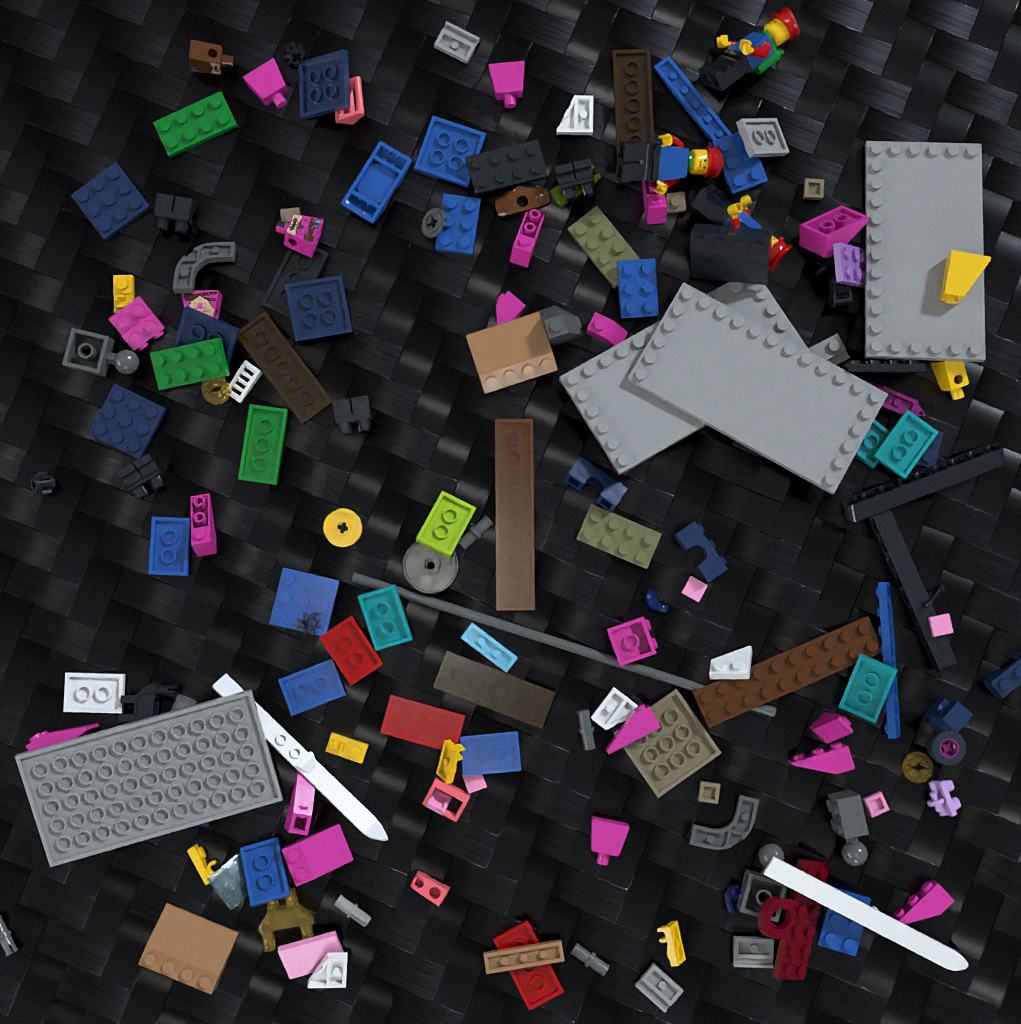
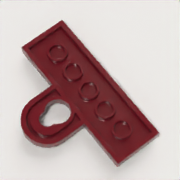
[758,859,830,980]

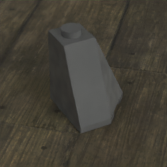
[537,306,585,347]

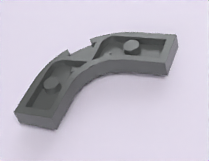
[173,242,236,293]
[689,795,759,850]

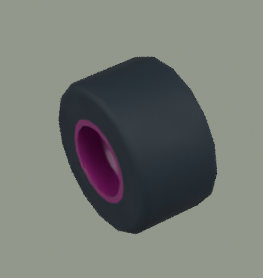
[926,729,966,766]

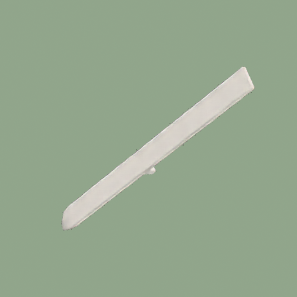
[212,674,388,841]
[763,856,968,971]

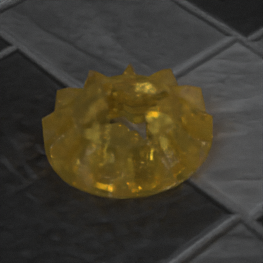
[202,377,232,405]
[902,752,934,783]

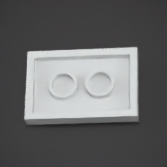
[63,672,125,713]

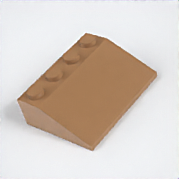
[466,311,558,394]
[139,903,239,994]

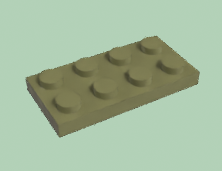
[567,206,640,288]
[576,504,662,569]

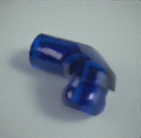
[645,589,669,614]

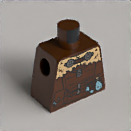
[189,40,234,74]

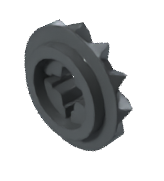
[422,208,447,238]

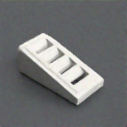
[225,360,263,403]

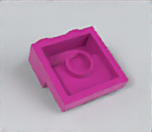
[109,295,164,351]
[607,617,658,666]

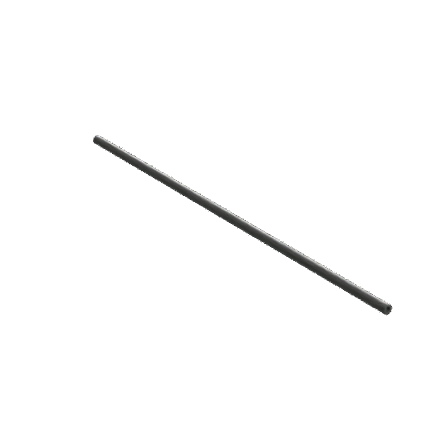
[352,572,776,717]

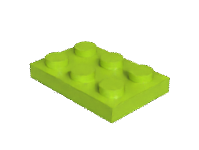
[416,491,476,558]

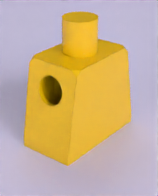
[930,361,969,400]

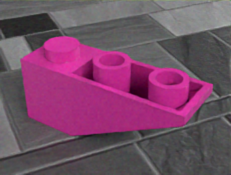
[642,180,667,225]
[510,209,546,267]
[190,493,217,556]
[809,711,853,744]
[788,742,855,774]
[284,770,315,836]
[892,879,954,924]

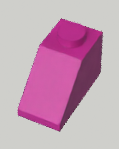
[496,291,526,325]
[586,312,628,347]

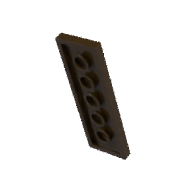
[612,49,654,161]
[238,311,333,425]
[433,651,555,729]

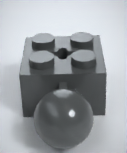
[62,328,139,377]
[826,789,869,866]
[736,844,787,922]

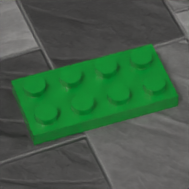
[153,91,238,158]
[150,337,230,390]
[238,404,289,485]

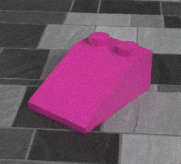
[800,205,869,258]
[25,723,99,751]
[282,823,354,887]

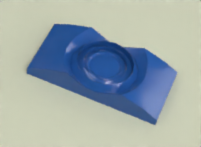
[341,141,413,224]

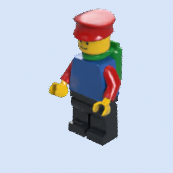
[697,7,800,91]
[615,134,723,196]
[691,184,792,272]

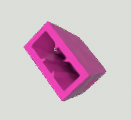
[243,58,288,108]
[489,61,525,108]
[591,816,629,865]

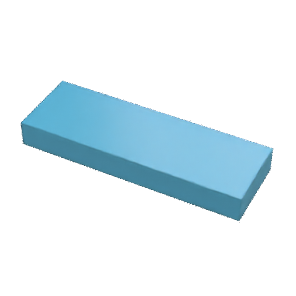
[461,622,518,673]

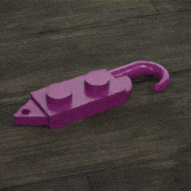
[864,380,926,417]

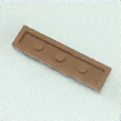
[483,939,565,974]

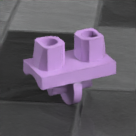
[927,780,961,817]

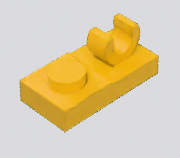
[113,275,135,313]
[326,732,369,764]
[436,740,465,784]
[187,844,221,885]
[657,921,686,967]

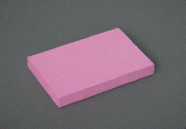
[278,931,344,979]

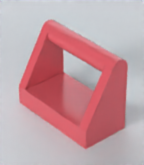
[335,76,365,125]
[422,776,471,822]

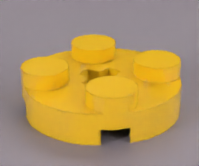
[323,509,363,547]

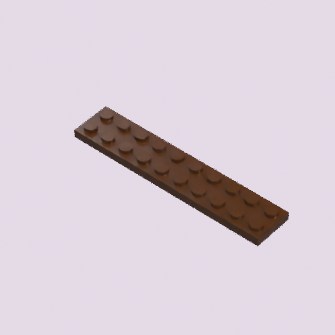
[495,419,535,611]
[692,616,881,728]

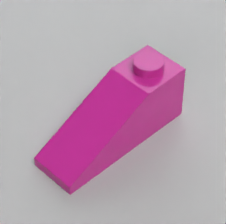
[605,704,661,754]

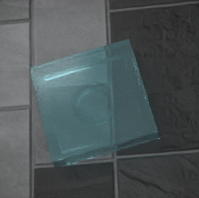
[207,853,249,910]

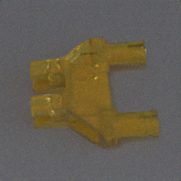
[257,887,314,952]

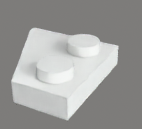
[556,95,593,135]
[709,646,752,679]
[590,687,638,730]
[308,952,347,988]

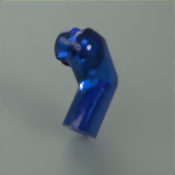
[724,884,741,914]

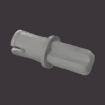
[334,895,371,927]

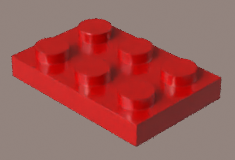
[319,616,383,686]

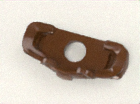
[495,186,550,216]

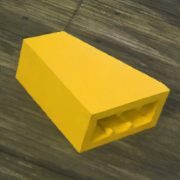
[939,250,991,304]

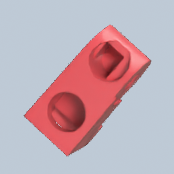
[410,871,450,906]

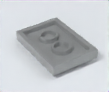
[736,118,789,158]

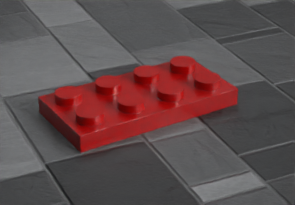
[380,694,466,750]
[493,919,564,1011]

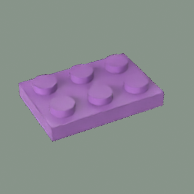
[833,242,865,288]

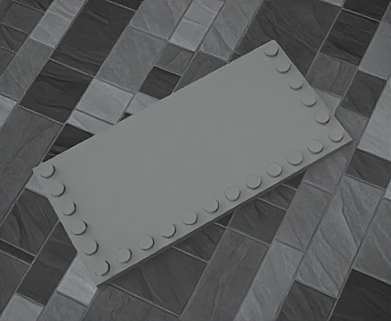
[865,141,986,362]
[559,282,809,476]
[627,282,888,495]
[15,689,283,867]

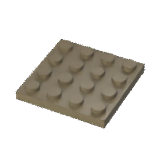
[613,689,721,798]

